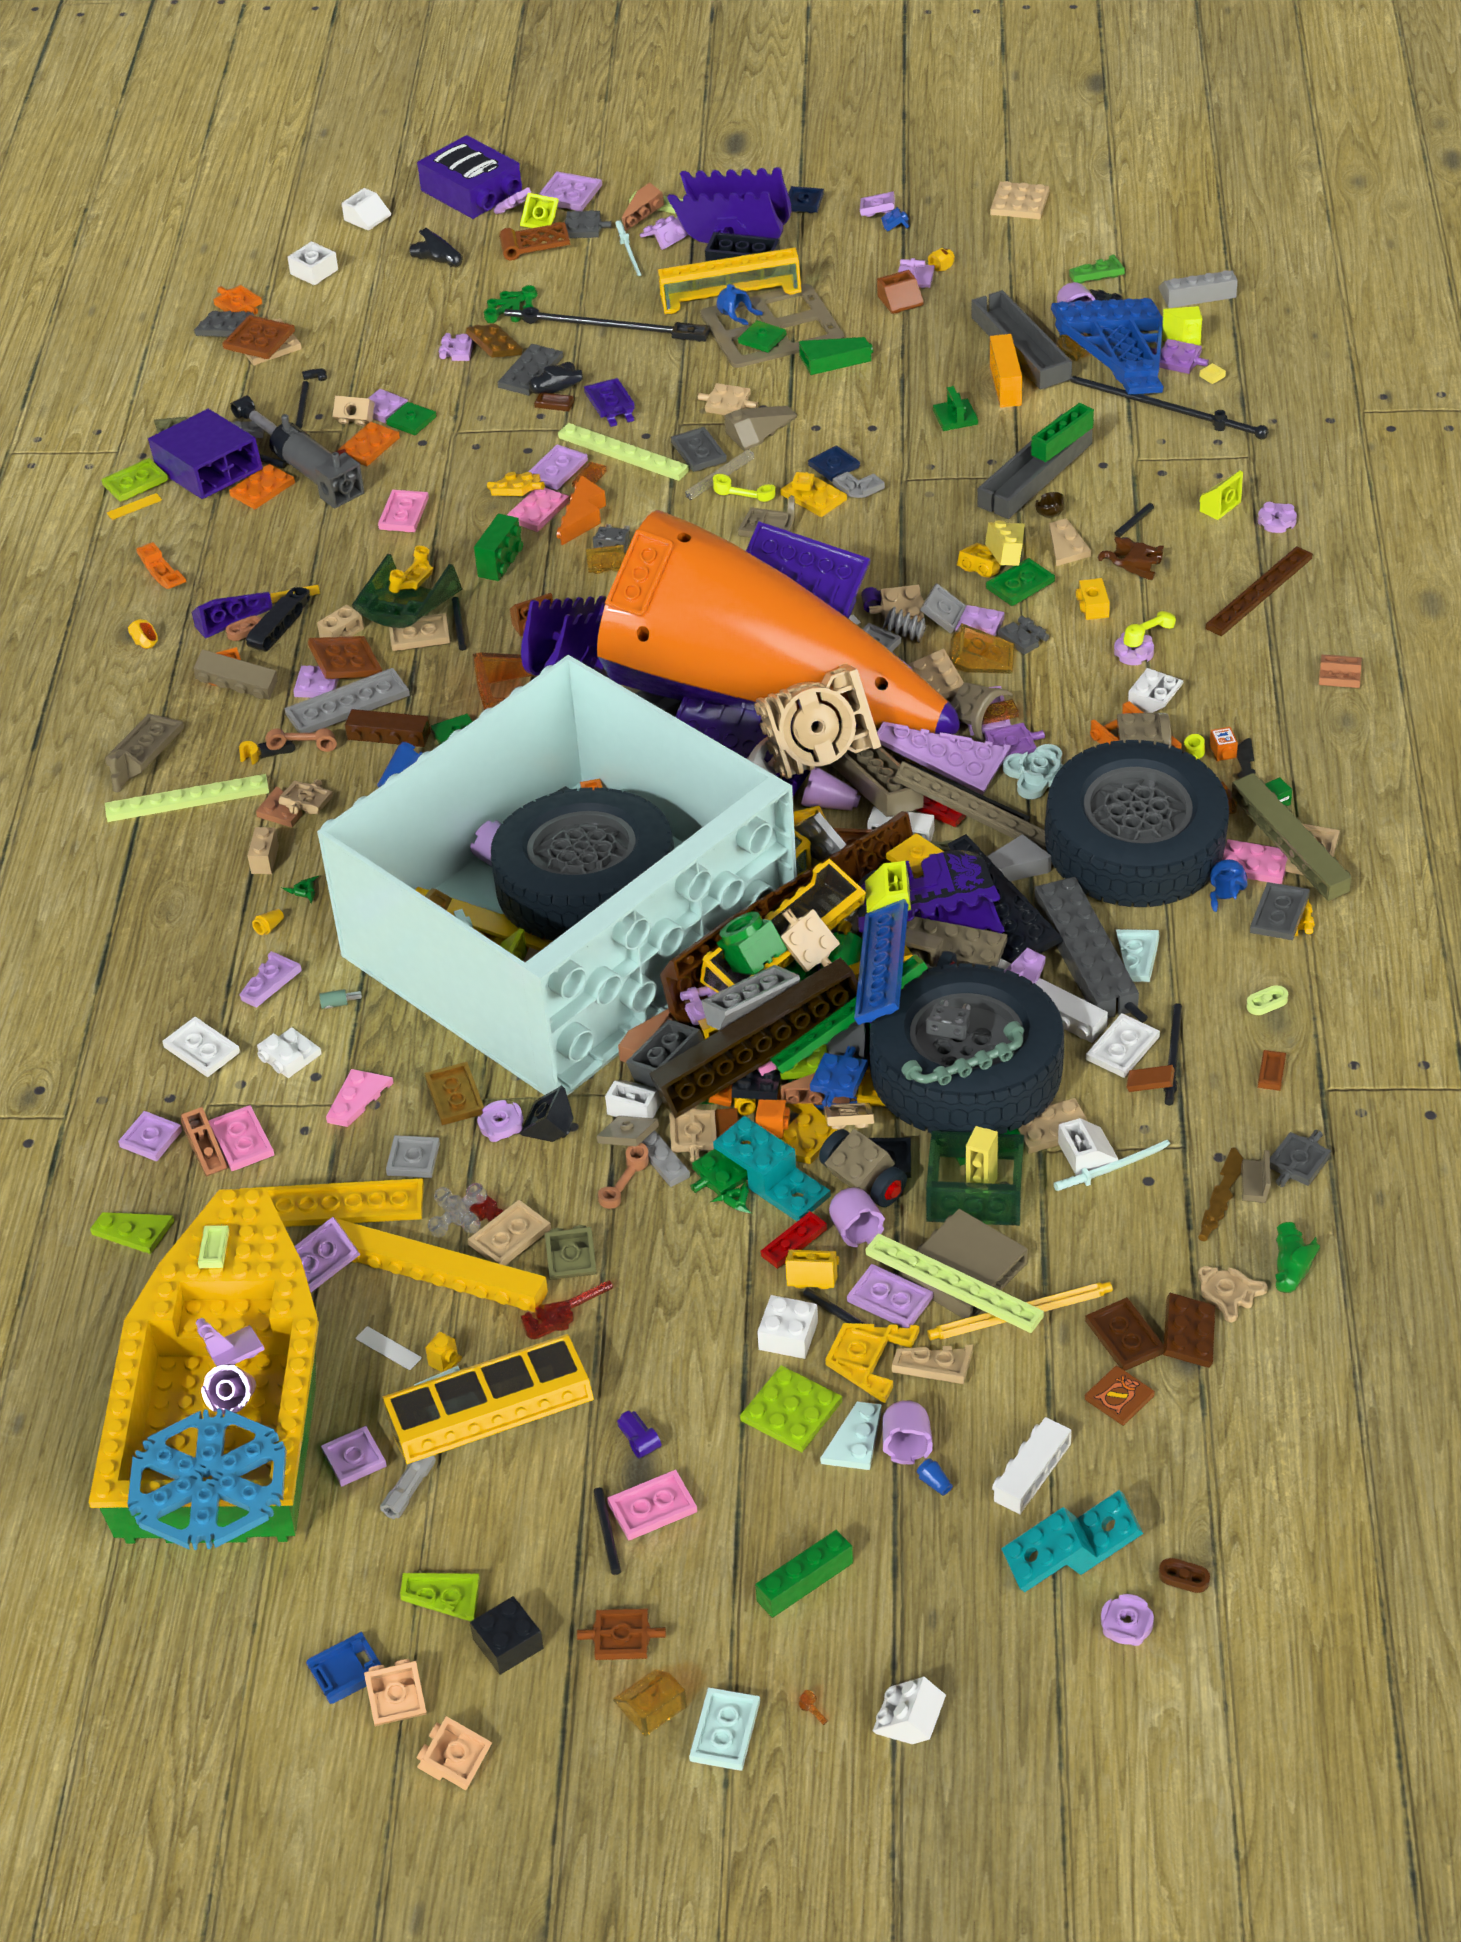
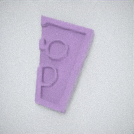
[240,951,302,1008]

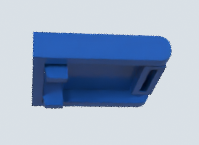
[306,1632,381,1704]

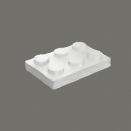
[1086,1013,1160,1078]
[162,1017,240,1078]

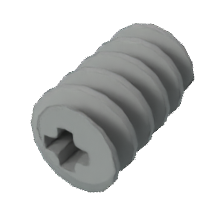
[883,607,927,643]

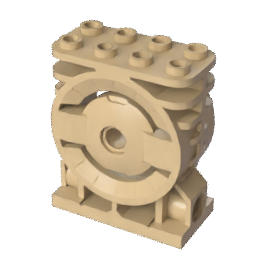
[754,663,881,779]

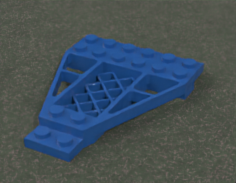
[1051,298,1164,394]

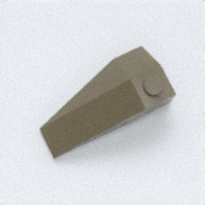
[724,406,797,451]

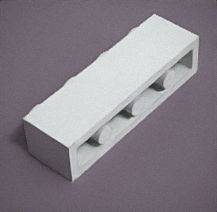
[992,1417,1071,1514]

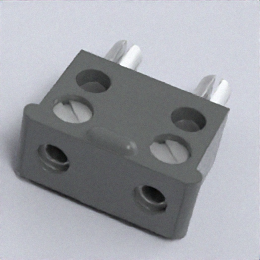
[593,524,630,553]
[926,1000,971,1040]

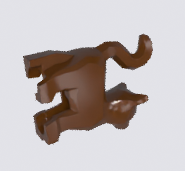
[1097,537,1164,580]

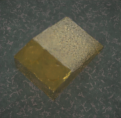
[950,623,1015,674]

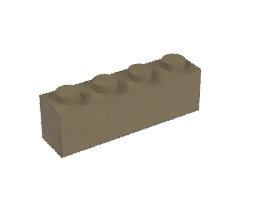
[193,649,278,700]

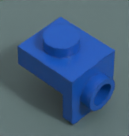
[881,207,909,232]

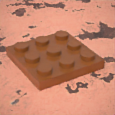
[222,315,295,360]
[308,636,382,679]

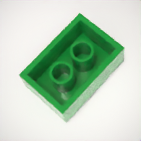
[474,513,523,581]

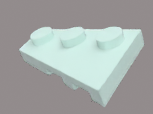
[1116,929,1160,982]
[820,1402,882,1470]

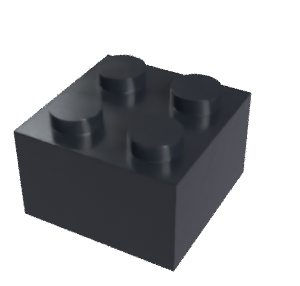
[470,1596,544,1675]

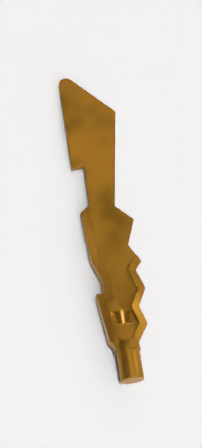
[1198,1147,1243,1241]

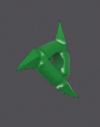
[281,875,320,904]
[710,1179,753,1214]

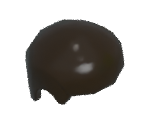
[1035,492,1064,518]

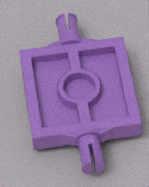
[1150,339,1209,374]
[985,723,1045,757]

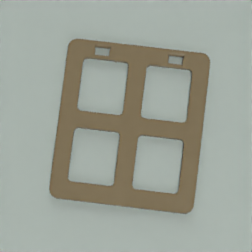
[700,284,844,368]

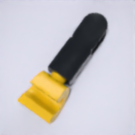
[239,741,296,765]

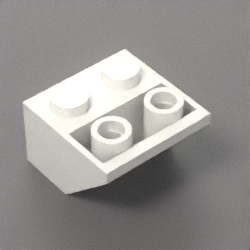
[342,188,391,231]
[1128,668,1183,713]
[605,1080,662,1118]
[1058,1118,1119,1175]
[873,1677,946,1744]

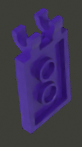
[584,378,635,427]

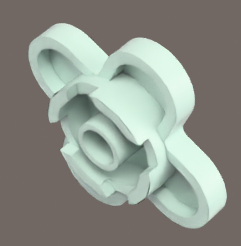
[1003,744,1064,799]

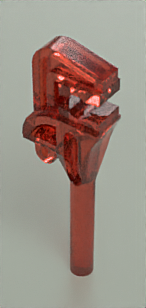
[521,1280,613,1339]

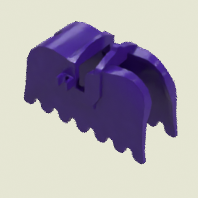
[667,167,792,243]
[521,595,609,678]

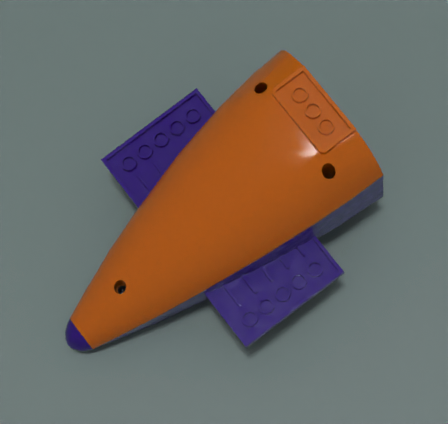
[597,510,960,778]

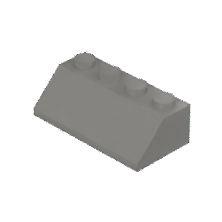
[1159,270,1237,308]
[701,965,800,1030]

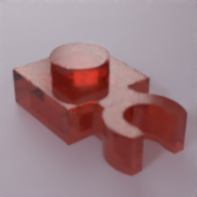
[465,1191,503,1223]

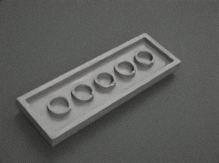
[284,668,410,733]

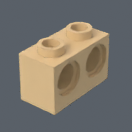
[317,604,364,637]

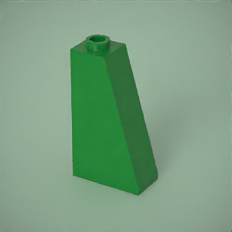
[799,337,873,375]

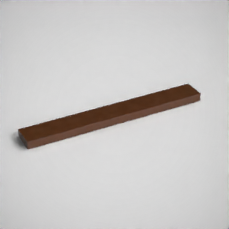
[1205,546,1313,637]

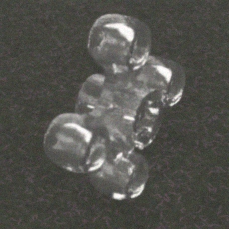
[427,1183,487,1238]

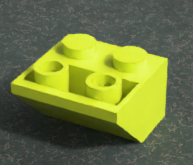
[865,861,911,913]

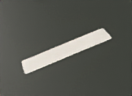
[356,1326,421,1370]

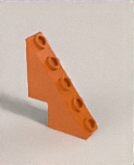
[557,476,606,545]

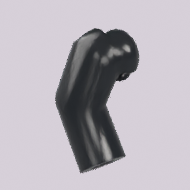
[302,368,327,381]

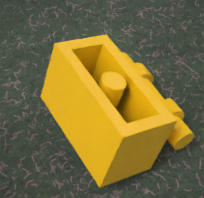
[786,1250,840,1289]

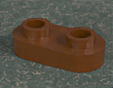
[1159,1558,1210,1593]

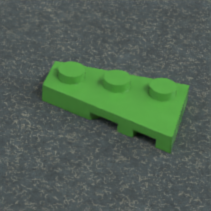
[1069,254,1124,283]

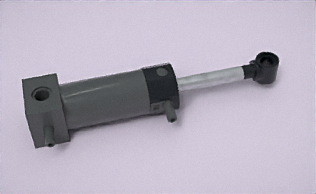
[230,395,364,509]

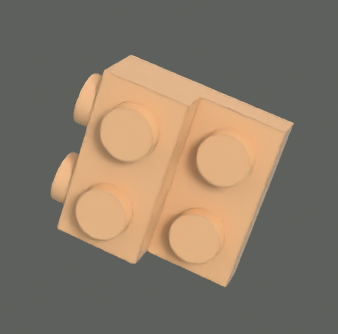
[364,1659,427,1726]
[417,1716,492,1790]

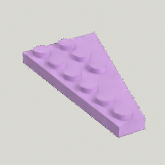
[877,722,1011,795]

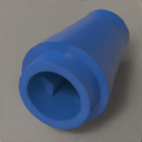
[916,1458,953,1496]

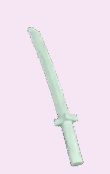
[615,220,641,276]
[1054,1140,1170,1191]

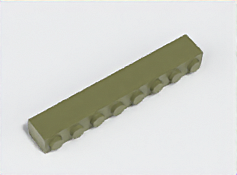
[1231,773,1352,901]

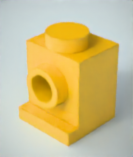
[425,1331,462,1372]

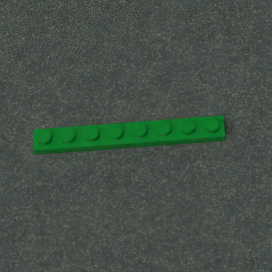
[770,954,928,1074]

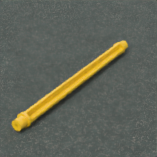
[927,1281,1113,1341]

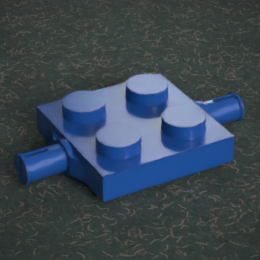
[810,1046,868,1107]

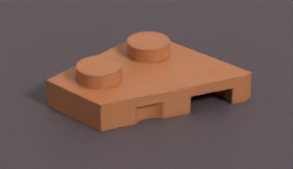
[256,787,302,828]

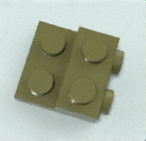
[545,1225,597,1280]

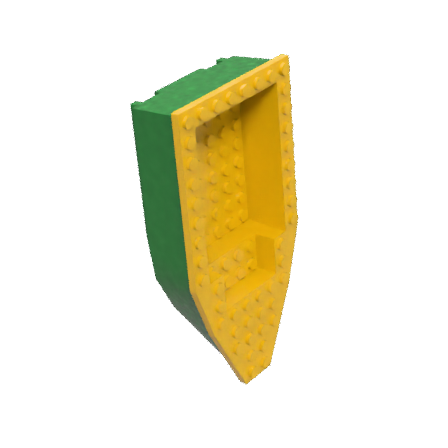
[89,1189,319,1544]

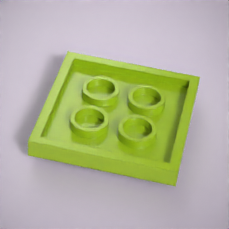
[740,1365,842,1452]

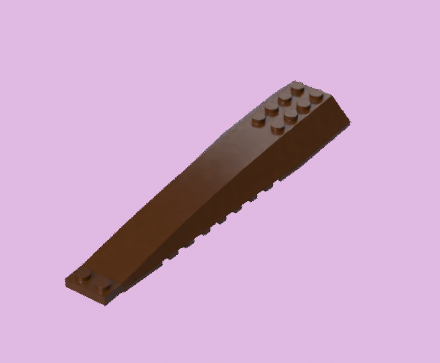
[660,811,913,1031]

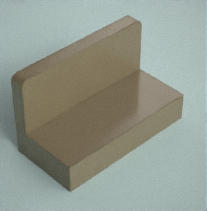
[1241,1150,1271,1203]

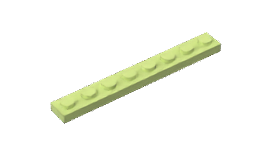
[558,423,689,481]
[105,774,269,822]
[866,1233,1044,1333]

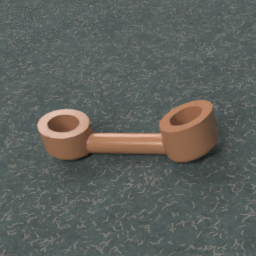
[265,728,337,752]
[598,1143,649,1209]

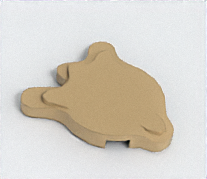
[1198,1266,1268,1322]

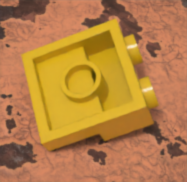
[957,543,1001,578]

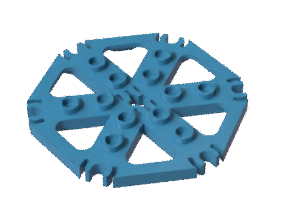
[127,1409,287,1550]

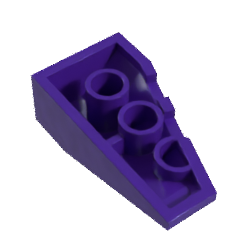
[192,592,272,639]

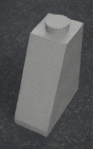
[987,834,1051,881]

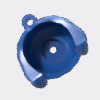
[716,284,763,325]
[1210,859,1248,912]

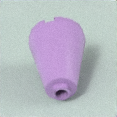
[801,767,861,811]
[202,1364,256,1415]

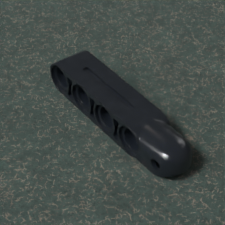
[246,587,310,652]

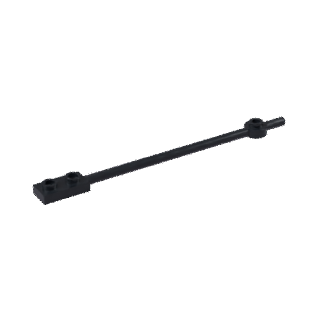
[505,307,710,342]

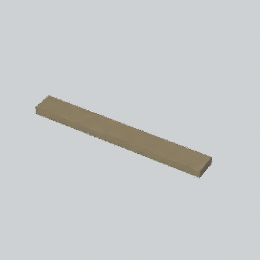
[893,761,1046,851]

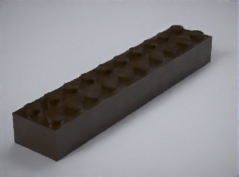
[649,957,858,1119]

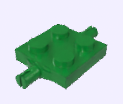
[690,1149,748,1196]

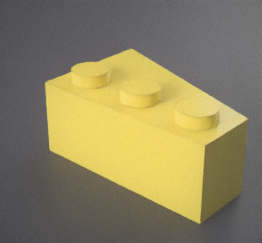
[985,520,1025,566]

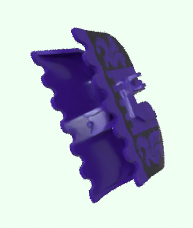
[856,850,1004,935]

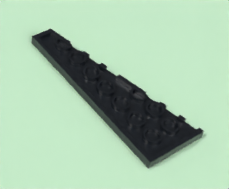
[948,834,1063,964]

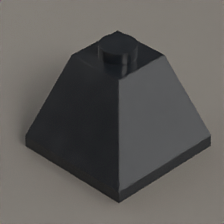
[520,1085,574,1142]

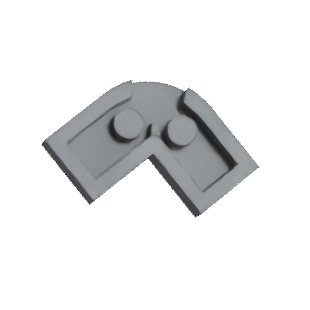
[833,472,885,498]

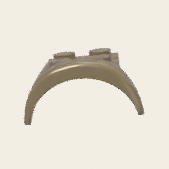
[738,495,795,538]
[950,682,1013,742]
[1117,713,1171,749]

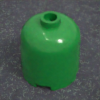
[820,932,863,969]

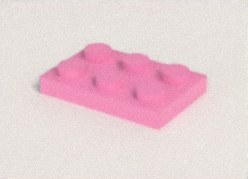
[507,488,569,532]
[378,490,429,532]
[1221,839,1288,884]
[208,1105,274,1171]
[607,1470,697,1541]

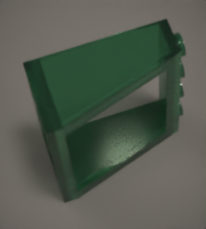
[926,1131,1024,1226]

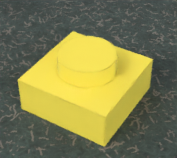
[1200,363,1226,384]

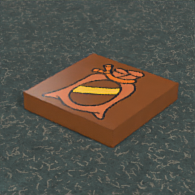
[1085,1365,1155,1426]

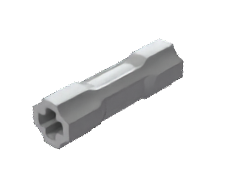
[380,1456,436,1519]

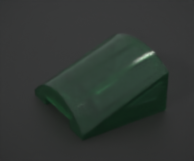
[352,554,462,628]

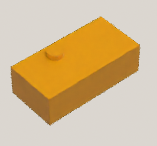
[990,334,1022,408]

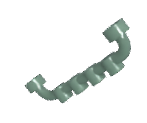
[901,1021,1024,1086]

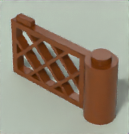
[499,222,570,261]

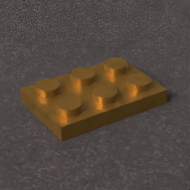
[466,324,523,358]
[424,1062,484,1125]

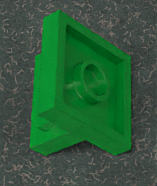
[933,386,978,431]

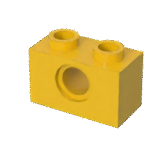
[1076,578,1110,620]

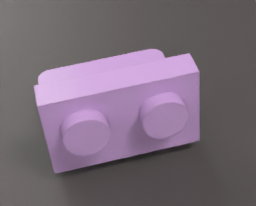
[639,215,689,250]

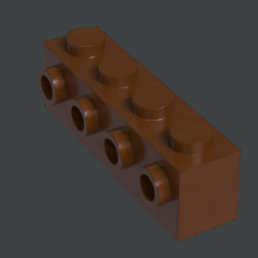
[345,709,431,747]

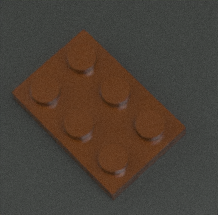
[1163,1292,1215,1368]
[1085,1297,1164,1371]

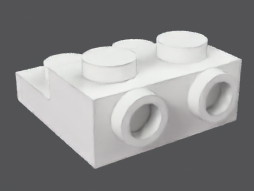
[257,1027,321,1078]

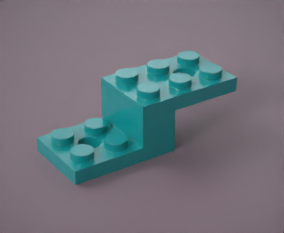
[713,1116,831,1221]
[1001,1490,1144,1592]

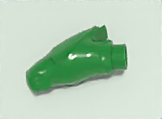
[1275,1222,1320,1293]

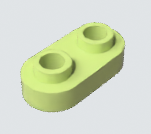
[1246,985,1288,1015]

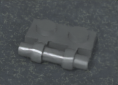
[998,616,1049,655]

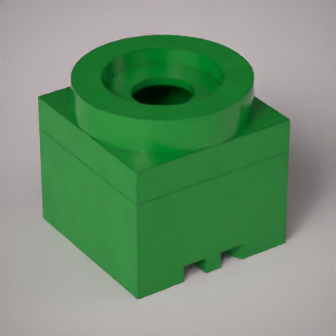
[717,912,788,975]

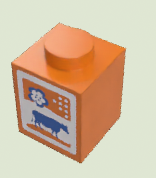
[1210,727,1238,761]

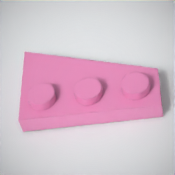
[326,1069,393,1127]

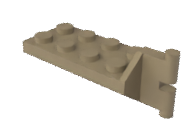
[105,714,184,792]

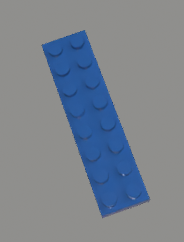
[854,899,908,1025]

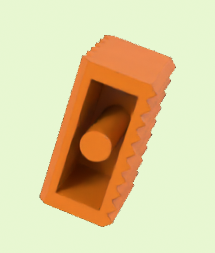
[755,1100,790,1138]

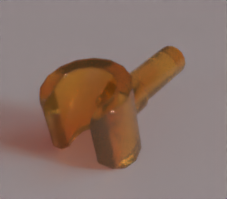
[799,1690,828,1725]

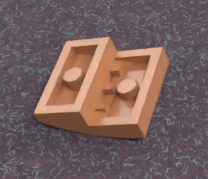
[1319,654,1362,688]

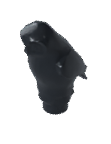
[410,227,463,267]
[529,362,583,394]

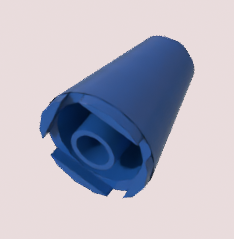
[377,742,423,788]

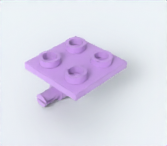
[898,258,935,288]
[196,1318,265,1366]

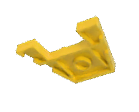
[743,1103,837,1164]
[825,1323,919,1403]

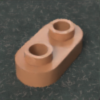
[226,616,262,641]

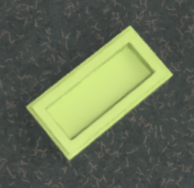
[198,1225,229,1268]

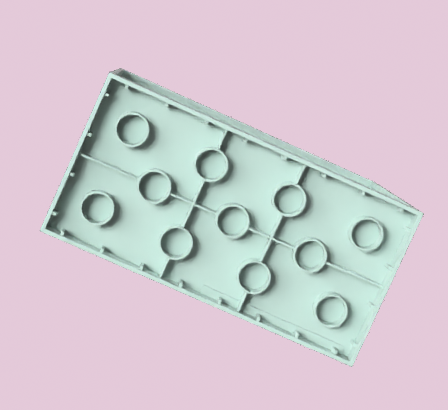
[317,655,797,1096]

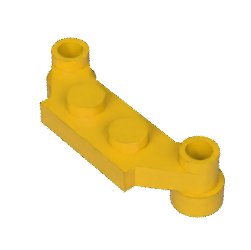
[389,546,433,593]

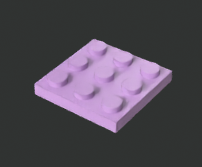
[538,172,602,211]

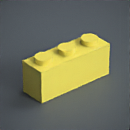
[966,1126,998,1198]

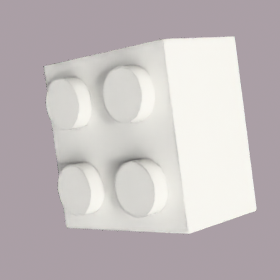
[288,241,338,285]
[758,1295,818,1359]

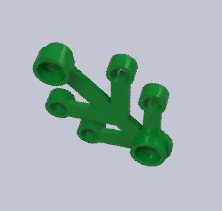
[484,285,538,323]

